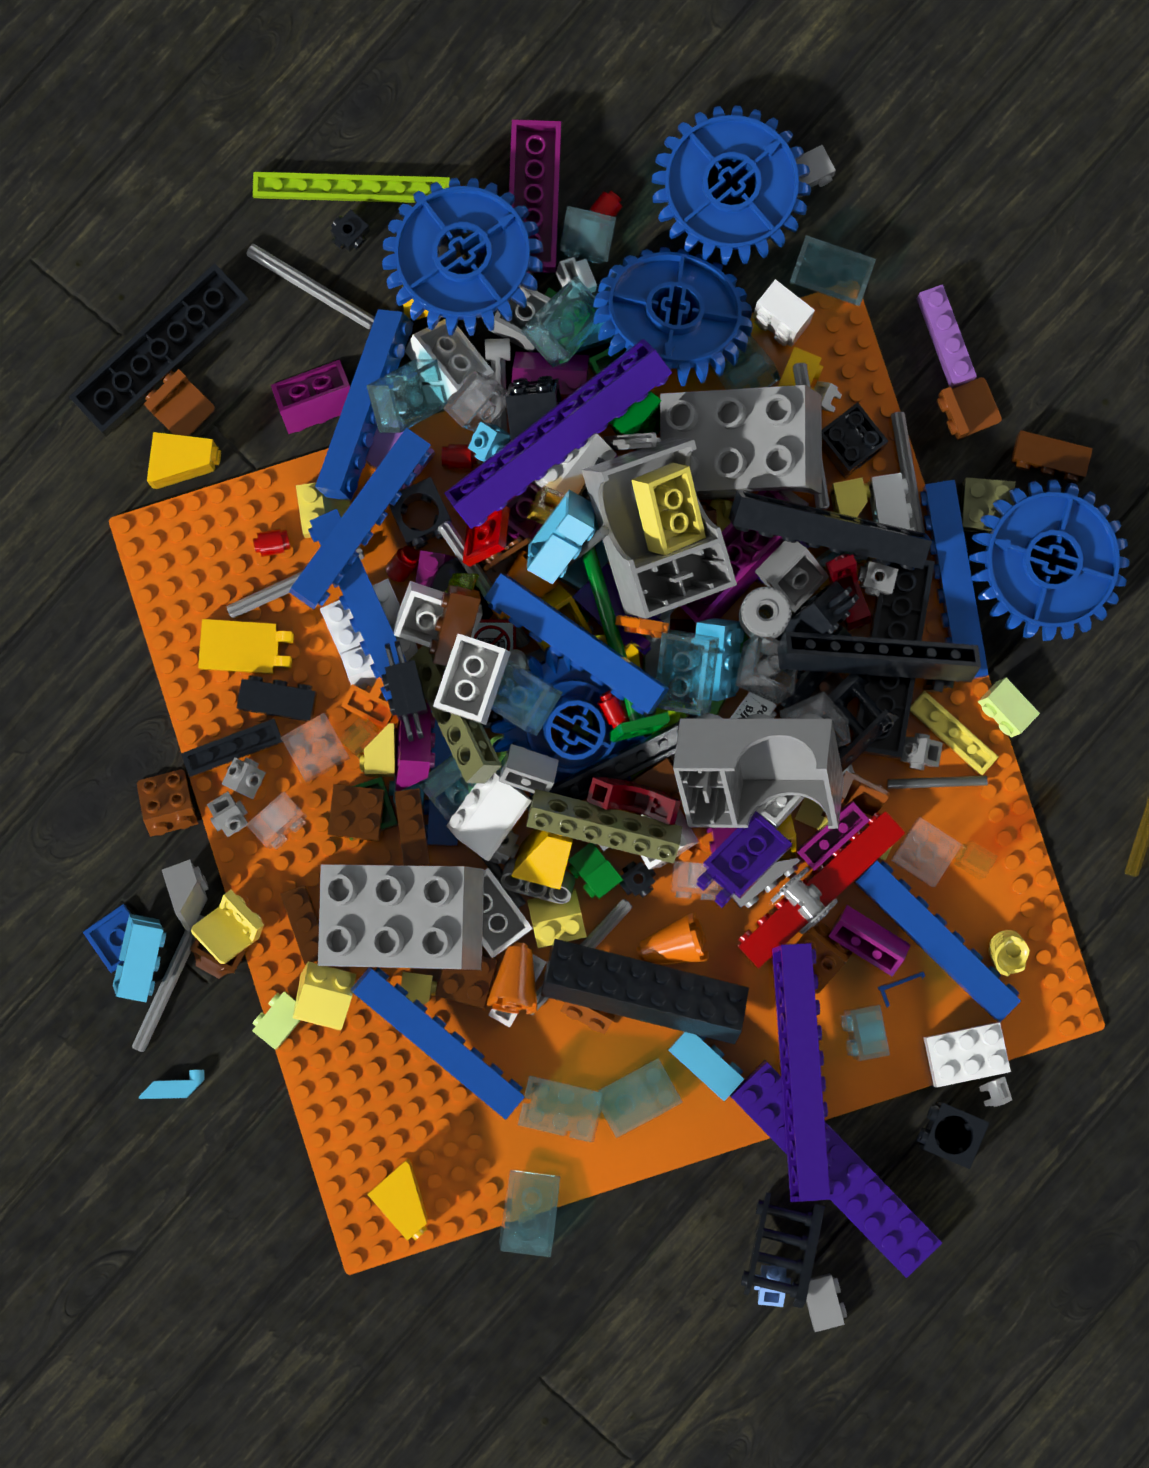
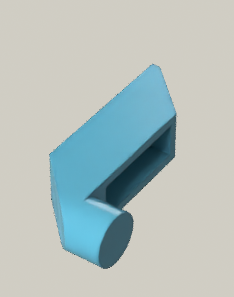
[139,1070,205,1099]

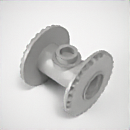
[739,587,791,641]
[771,867,838,934]

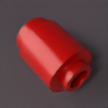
[587,191,623,228]
[441,444,478,469]
[253,529,290,557]
[385,546,419,582]
[597,690,629,729]

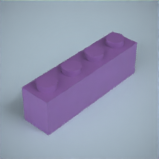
[916,284,977,389]

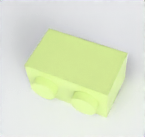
[978,678,1040,737]
[252,992,301,1050]

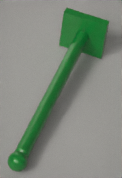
[582,546,670,742]

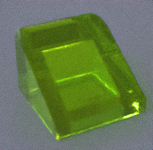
[445,573,479,593]

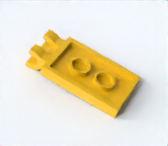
[198,619,294,674]

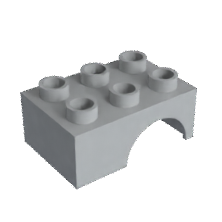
[660,385,822,500]
[581,438,737,619]
[673,713,844,829]
[318,865,484,970]

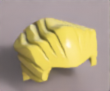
[988,930,1030,976]

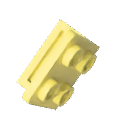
[191,890,264,964]

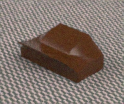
[190,938,247,979]

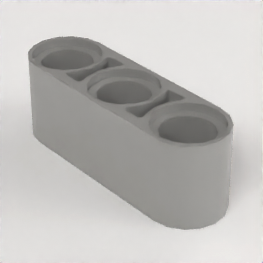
[501,858,575,904]

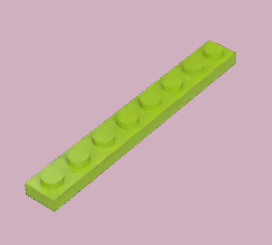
[253,172,450,203]

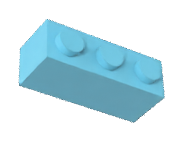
[668,1032,744,1101]

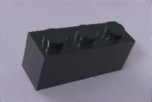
[237,675,317,722]

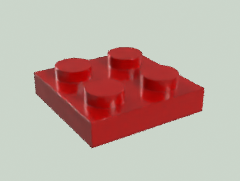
[463,506,510,567]

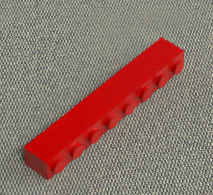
[737,811,905,969]

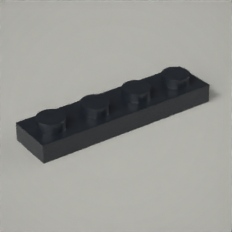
[181,719,283,777]

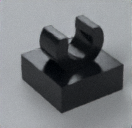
[923,679,954,693]

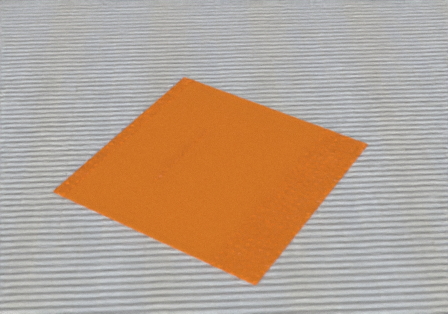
[109,281,1105,1275]

